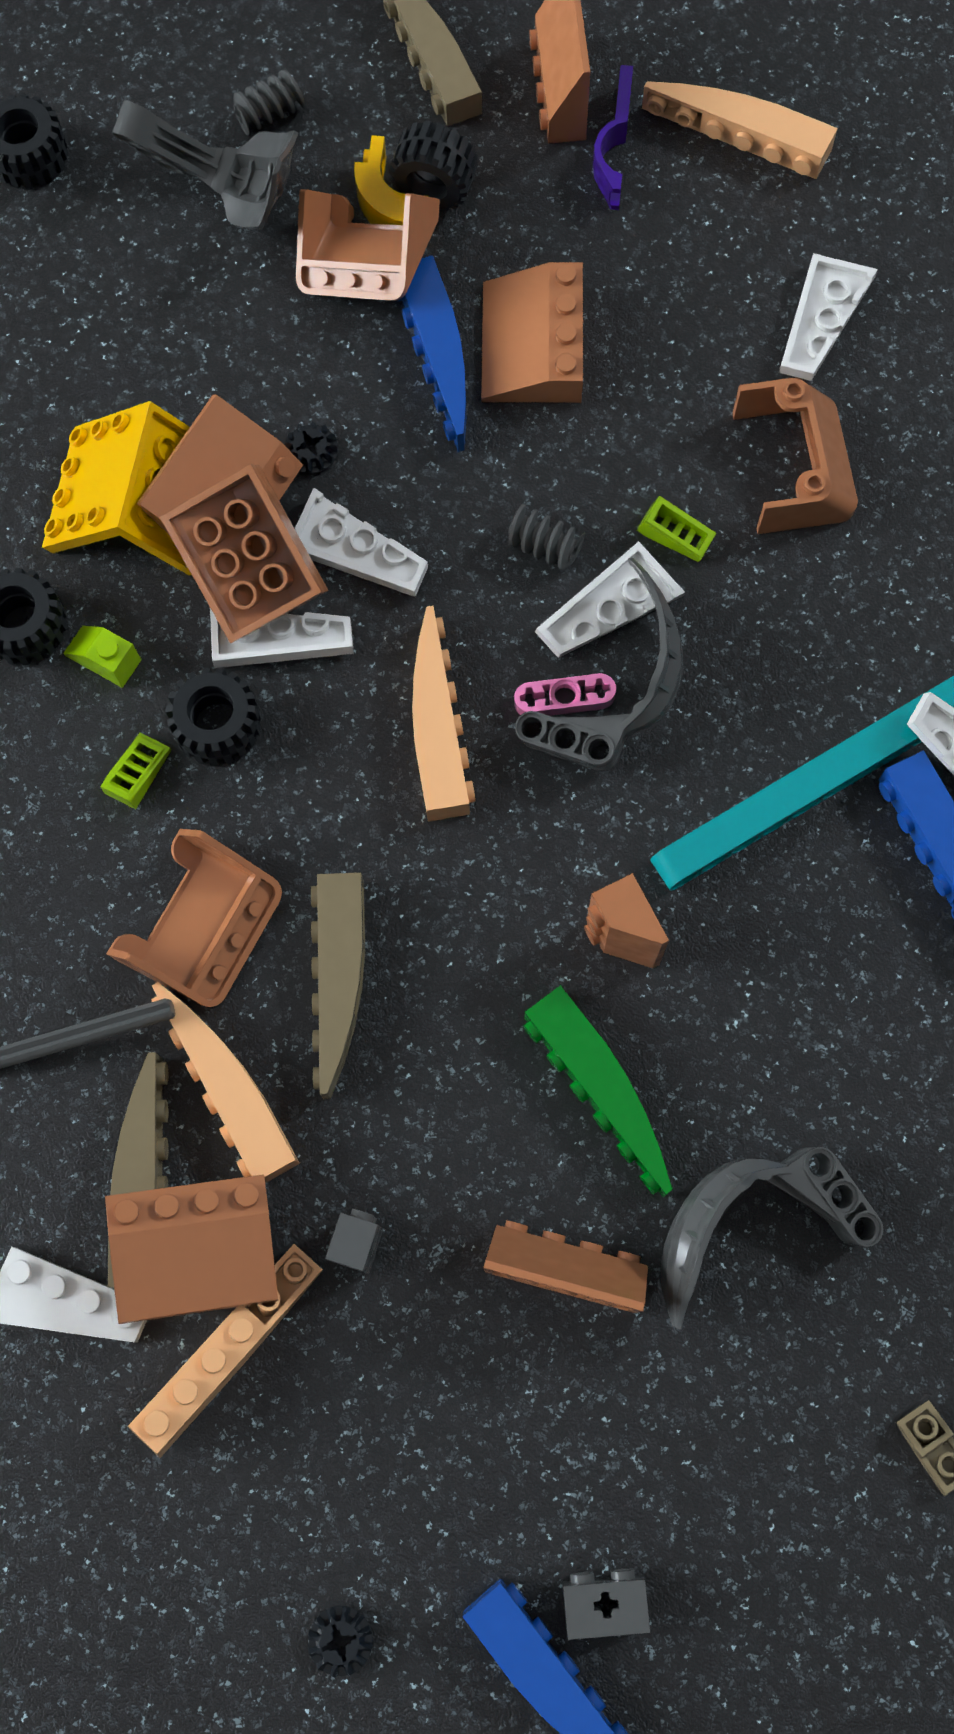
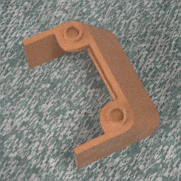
[732,378,858,534]

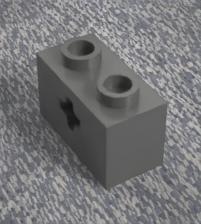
[325,1208,384,1274]
[562,1568,650,1640]

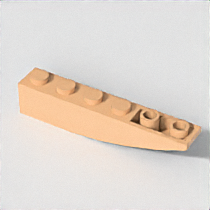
[642,81,838,179]
[412,606,476,822]
[151,982,300,1183]
[128,1244,323,1458]

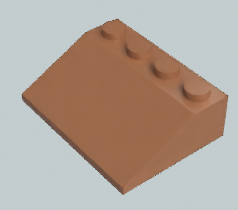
[529,0,590,144]
[481,262,583,403]
[136,395,303,534]
[160,464,329,643]
[105,1174,278,1324]
[484,1220,648,1313]

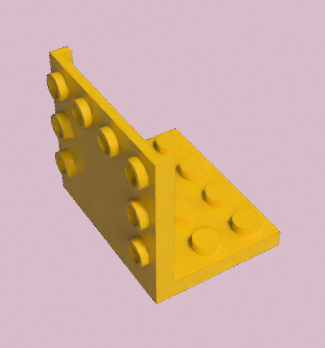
[42,401,192,575]

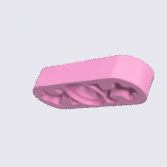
[514,673,616,716]

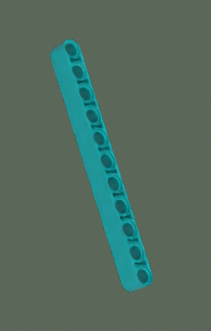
[650,676,954,891]

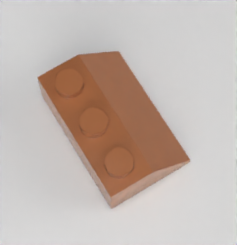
[584,873,669,968]

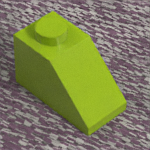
[63,625,141,688]

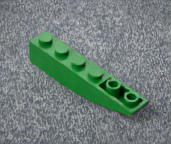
[523,985,672,1197]

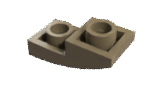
[896,1400,954,1497]

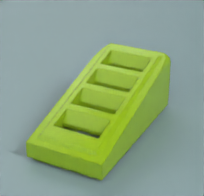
[636,496,716,562]
[100,733,171,809]

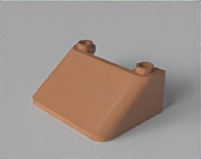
[296,189,440,301]
[106,829,282,1007]

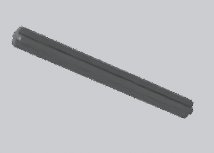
[0,998,175,1069]

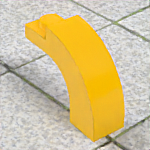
[354,135,428,225]

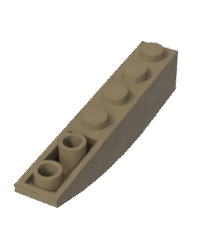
[383,0,482,127]
[311,872,365,1099]
[108,1052,169,1288]

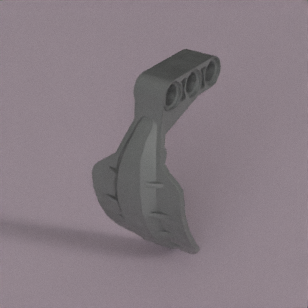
[112,100,298,230]
[515,558,683,771]
[660,1147,883,1330]

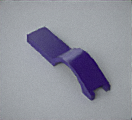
[593,65,633,210]

